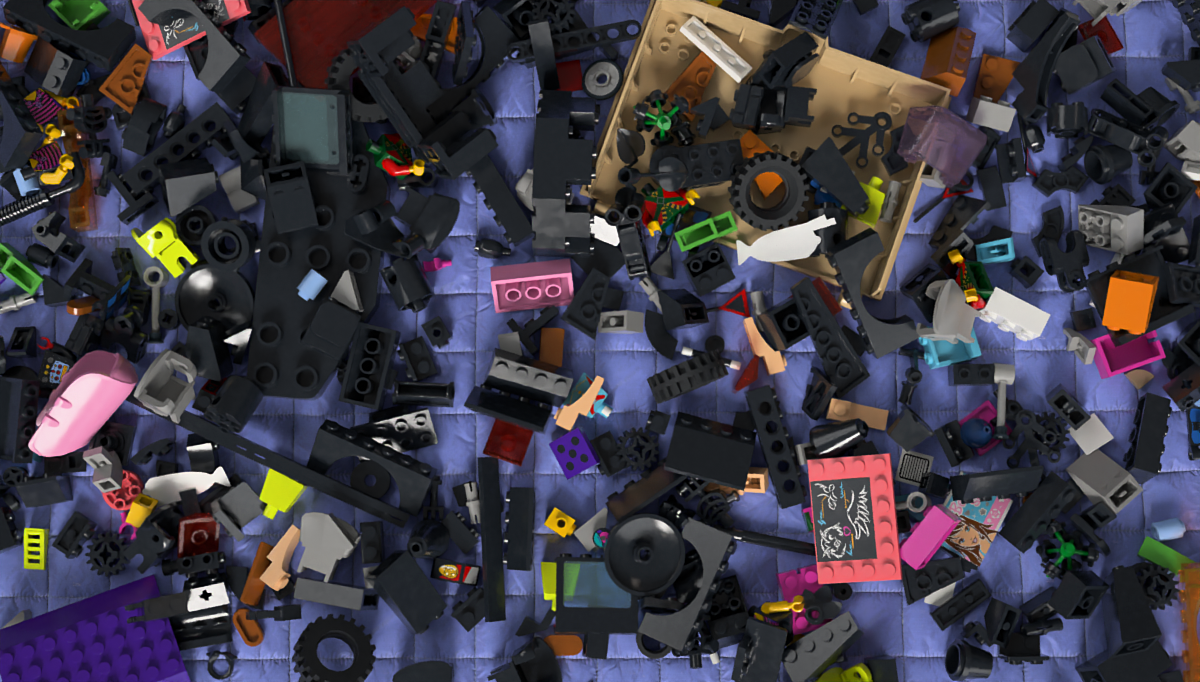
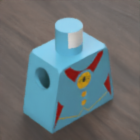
[563,373,613,419]

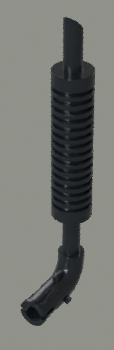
[0,152,86,227]

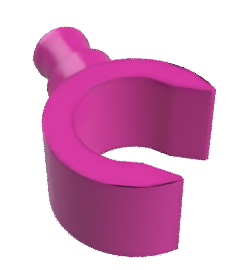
[423,258,452,272]
[119,512,139,539]

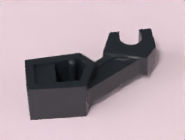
[246,604,302,621]

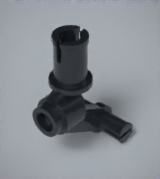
[898,347,925,405]

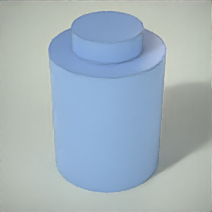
[13,164,41,196]
[297,269,328,301]
[1151,518,1186,542]

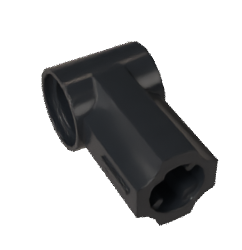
[397,168,439,191]

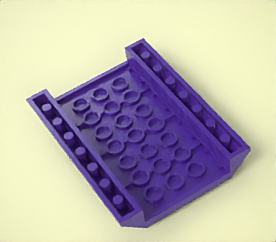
[0,574,191,682]

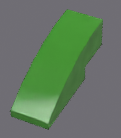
[674,211,738,252]
[0,242,44,295]
[1137,536,1200,586]

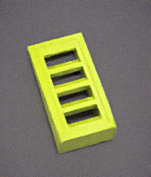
[24,528,49,570]

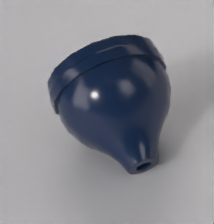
[960,418,993,449]

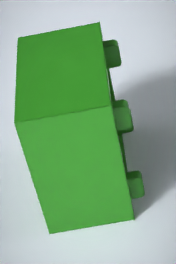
[48,0,111,31]

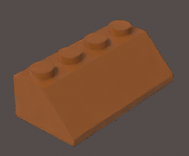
[920,26,976,97]

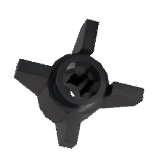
[659,494,696,529]

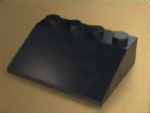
[464,384,552,435]
[664,411,757,491]

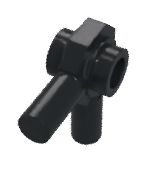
[990,389,1023,427]

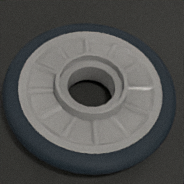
[582,59,623,100]

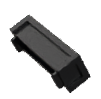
[392,379,455,407]

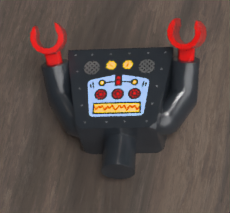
[37,336,77,399]

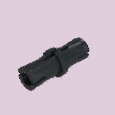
[1020,618,1063,637]

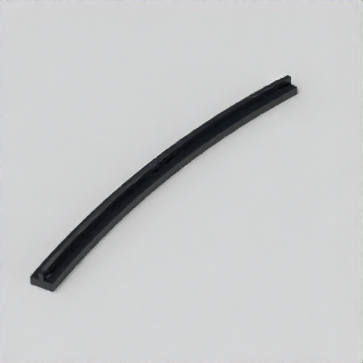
[125,386,410,528]

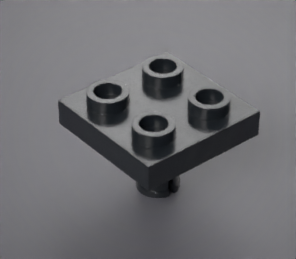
[88,421,137,466]

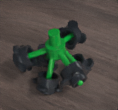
[633,89,689,148]
[1036,521,1099,580]

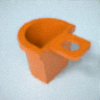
[0,22,39,63]

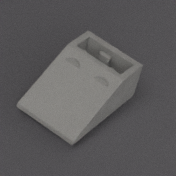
[1163,120,1200,163]
[1078,204,1144,255]
[1065,449,1143,514]

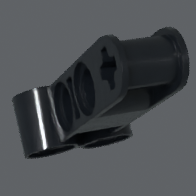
[1088,109,1169,167]
[605,200,651,280]

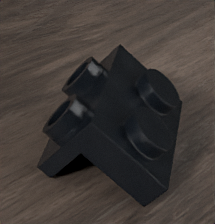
[52,511,97,559]
[442,511,480,554]

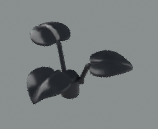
[615,128,689,218]

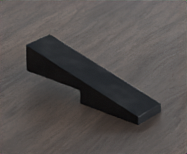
[419,0,457,80]

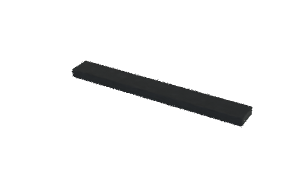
[477,457,506,622]

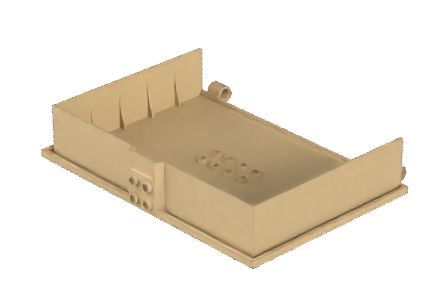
[580,0,952,309]

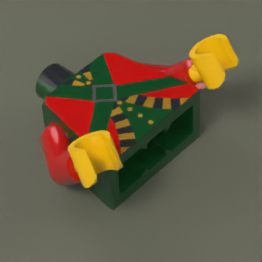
[366,133,425,180]
[641,183,700,236]
[948,249,994,309]

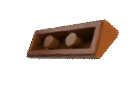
[539,327,565,367]
[240,541,274,607]

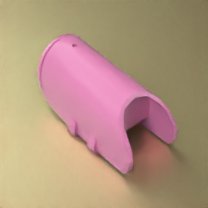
[29,350,138,457]

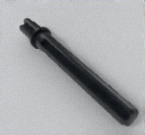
[713,524,816,556]

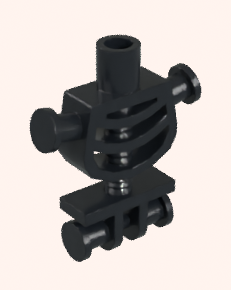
[66,94,112,159]
[675,476,740,529]
[671,603,719,669]

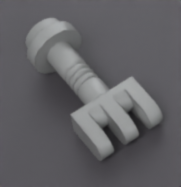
[1165,77,1200,114]

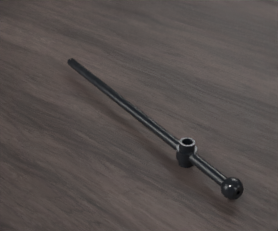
[274,0,299,98]

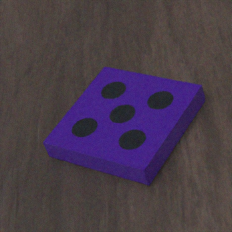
[549,426,600,480]

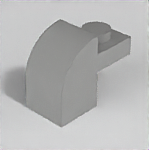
[83,446,123,493]

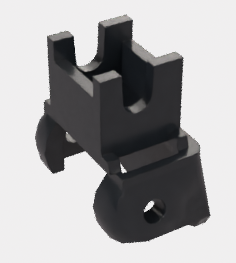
[752,80,817,135]
[394,186,460,253]
[123,502,194,574]
[487,636,563,682]
[392,660,454,682]

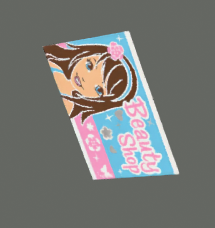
[942,471,1013,567]

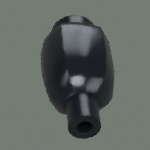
[163,104,186,139]
[1022,119,1045,153]
[474,238,511,259]

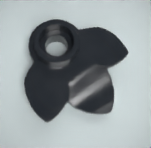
[1162,345,1195,380]
[801,585,842,625]

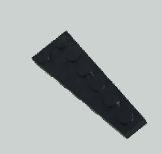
[790,277,870,399]

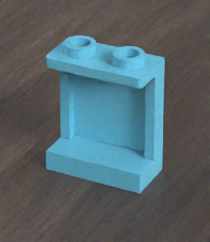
[919,326,982,370]

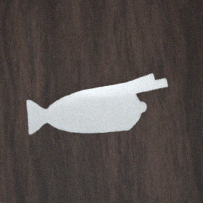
[736,215,836,265]
[142,467,231,508]

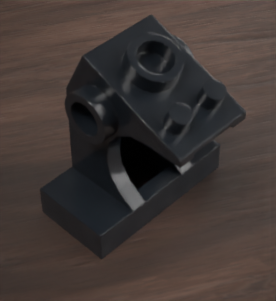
[31,211,85,263]

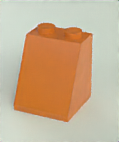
[1102,269,1159,335]

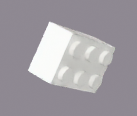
[977,287,1050,341]

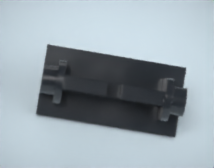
[111,248,141,288]

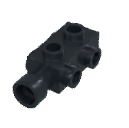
[161,551,226,579]

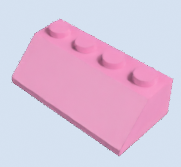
[490,258,574,313]

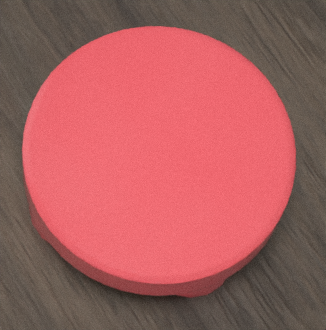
[101,470,144,510]

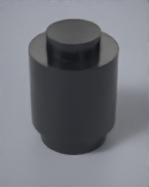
[26,243,59,268]

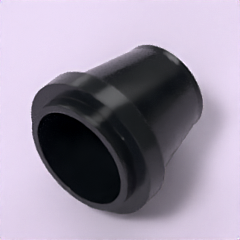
[1084,144,1133,185]
[945,639,993,682]

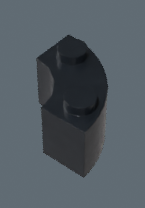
[122,97,167,156]
[186,433,223,488]

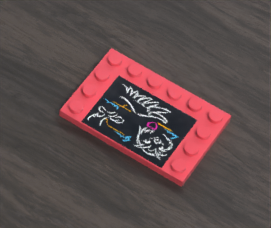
[132,0,251,60]
[807,453,903,584]

